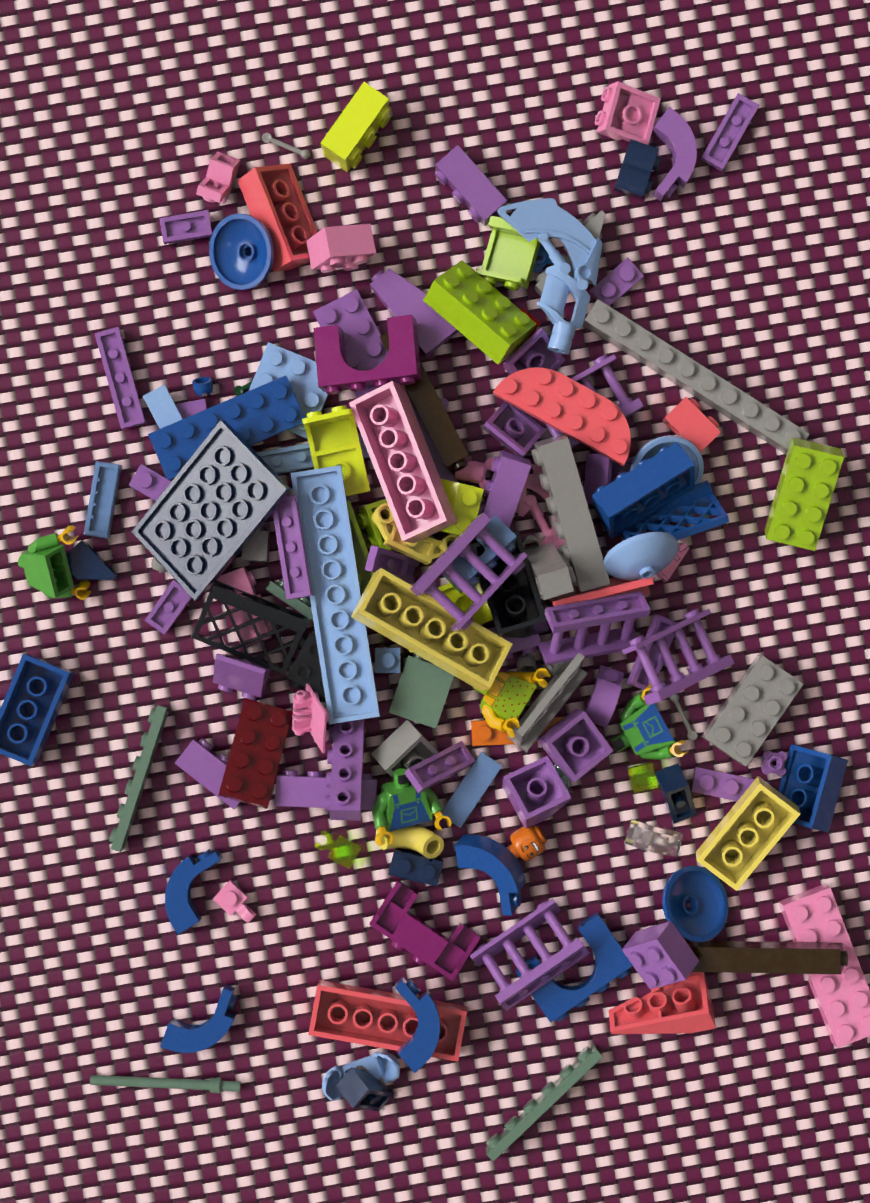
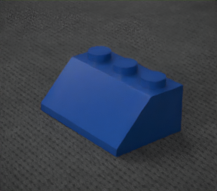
[778,744,848,833]

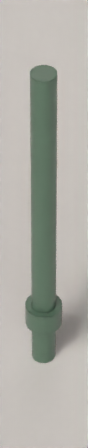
[90,1075,241,1093]

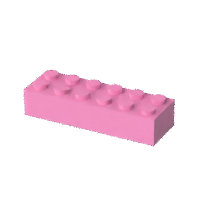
[349,381,458,543]
[778,884,870,1048]

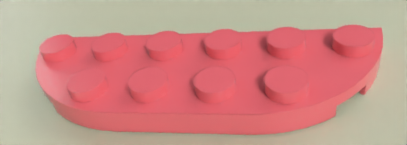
[493,367,631,466]

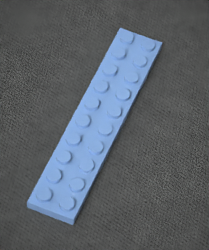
[291,465,380,724]

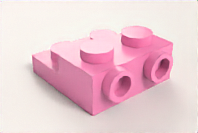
[595,82,661,145]

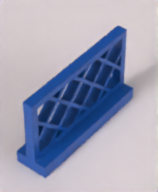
[620,480,729,541]

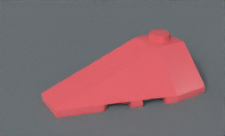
[609,972,716,1034]

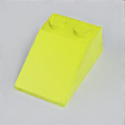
[441,479,484,536]

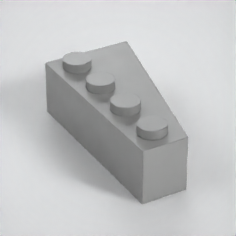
[525,543,576,600]

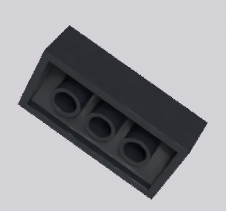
[470,530,549,638]

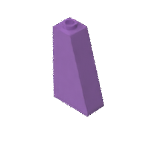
[370,268,459,358]

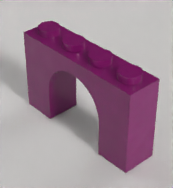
[313,315,422,395]

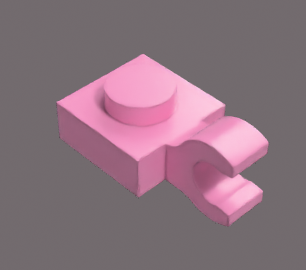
[213,880,257,923]

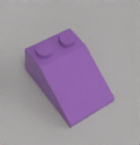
[213,654,272,701]

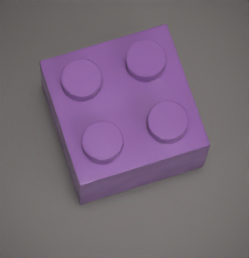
[622,921,699,989]

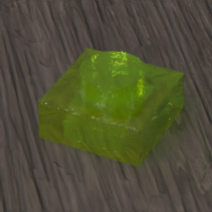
[628,762,658,793]

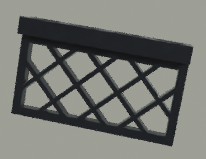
[191,580,309,675]

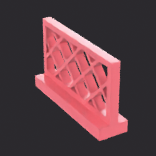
[549,577,654,607]

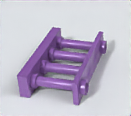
[546,354,644,449]
[410,513,528,632]
[538,591,650,665]
[622,608,734,706]
[470,898,590,1011]

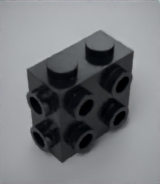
[287,633,326,702]

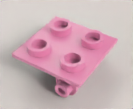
[292,684,329,753]

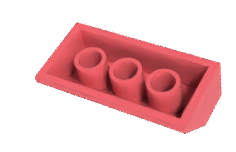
[237,163,317,272]

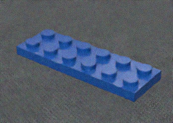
[148,376,305,481]

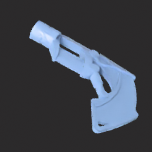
[497,198,603,354]

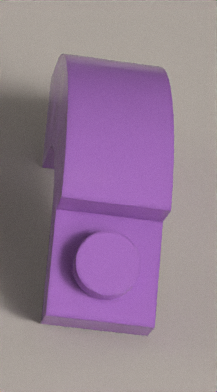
[652,107,697,202]

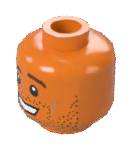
[508,825,547,861]

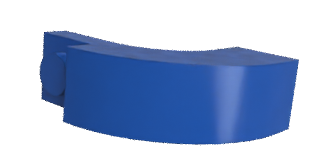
[455,834,526,916]
[165,849,223,935]
[395,977,440,1073]
[160,984,237,1053]

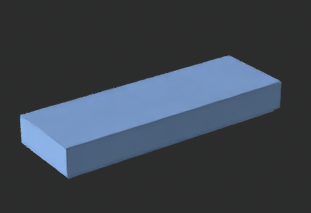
[442,752,502,828]

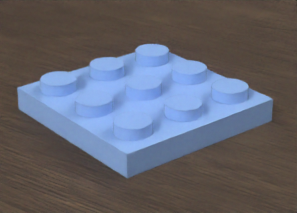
[249,342,328,439]

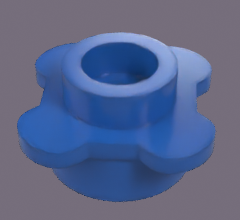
[533,243,552,273]

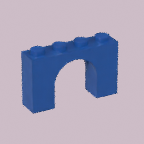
[515,912,633,1023]

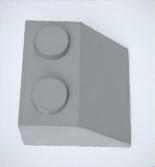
[371,720,439,778]

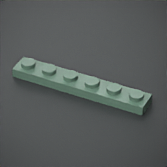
[109,704,170,852]
[486,1044,603,1161]

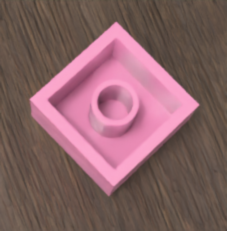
[306,224,376,273]

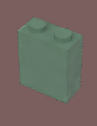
[388,653,454,729]

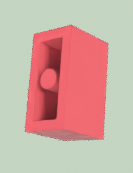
[662,397,721,453]

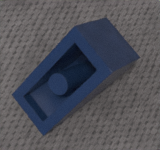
[66,540,120,581]
[655,763,697,824]
[336,1067,394,1111]

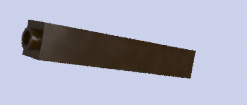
[380,333,471,472]
[688,941,848,974]

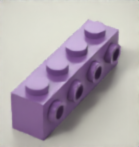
[325,719,365,821]

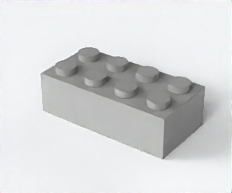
[701,655,803,767]

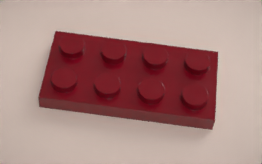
[218,698,293,809]

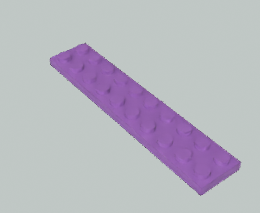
[313,289,456,482]

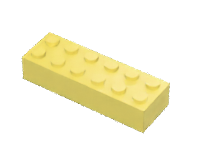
[351,568,512,692]

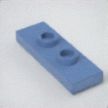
[83,461,122,539]

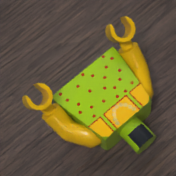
[473,668,551,738]

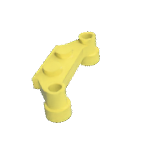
[371,503,459,565]

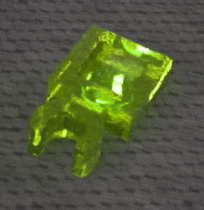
[314,830,362,869]

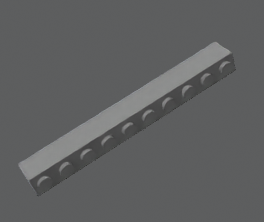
[583,299,809,455]

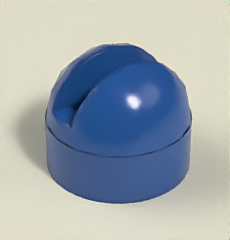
[192,377,213,397]

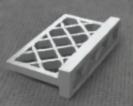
[507,653,588,753]

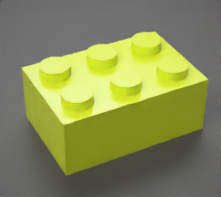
[321,82,391,173]

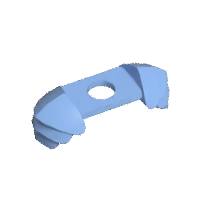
[322,1052,400,1101]

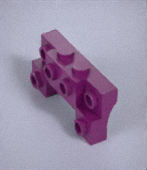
[369,880,481,981]

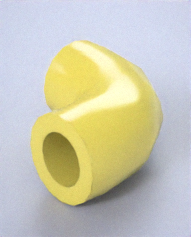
[376,825,444,859]

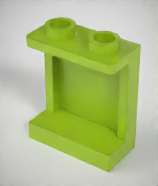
[476,216,540,291]

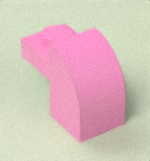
[196,152,241,204]

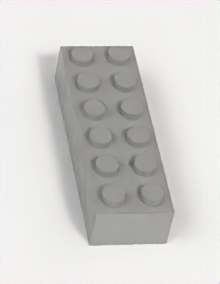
[531,434,610,593]

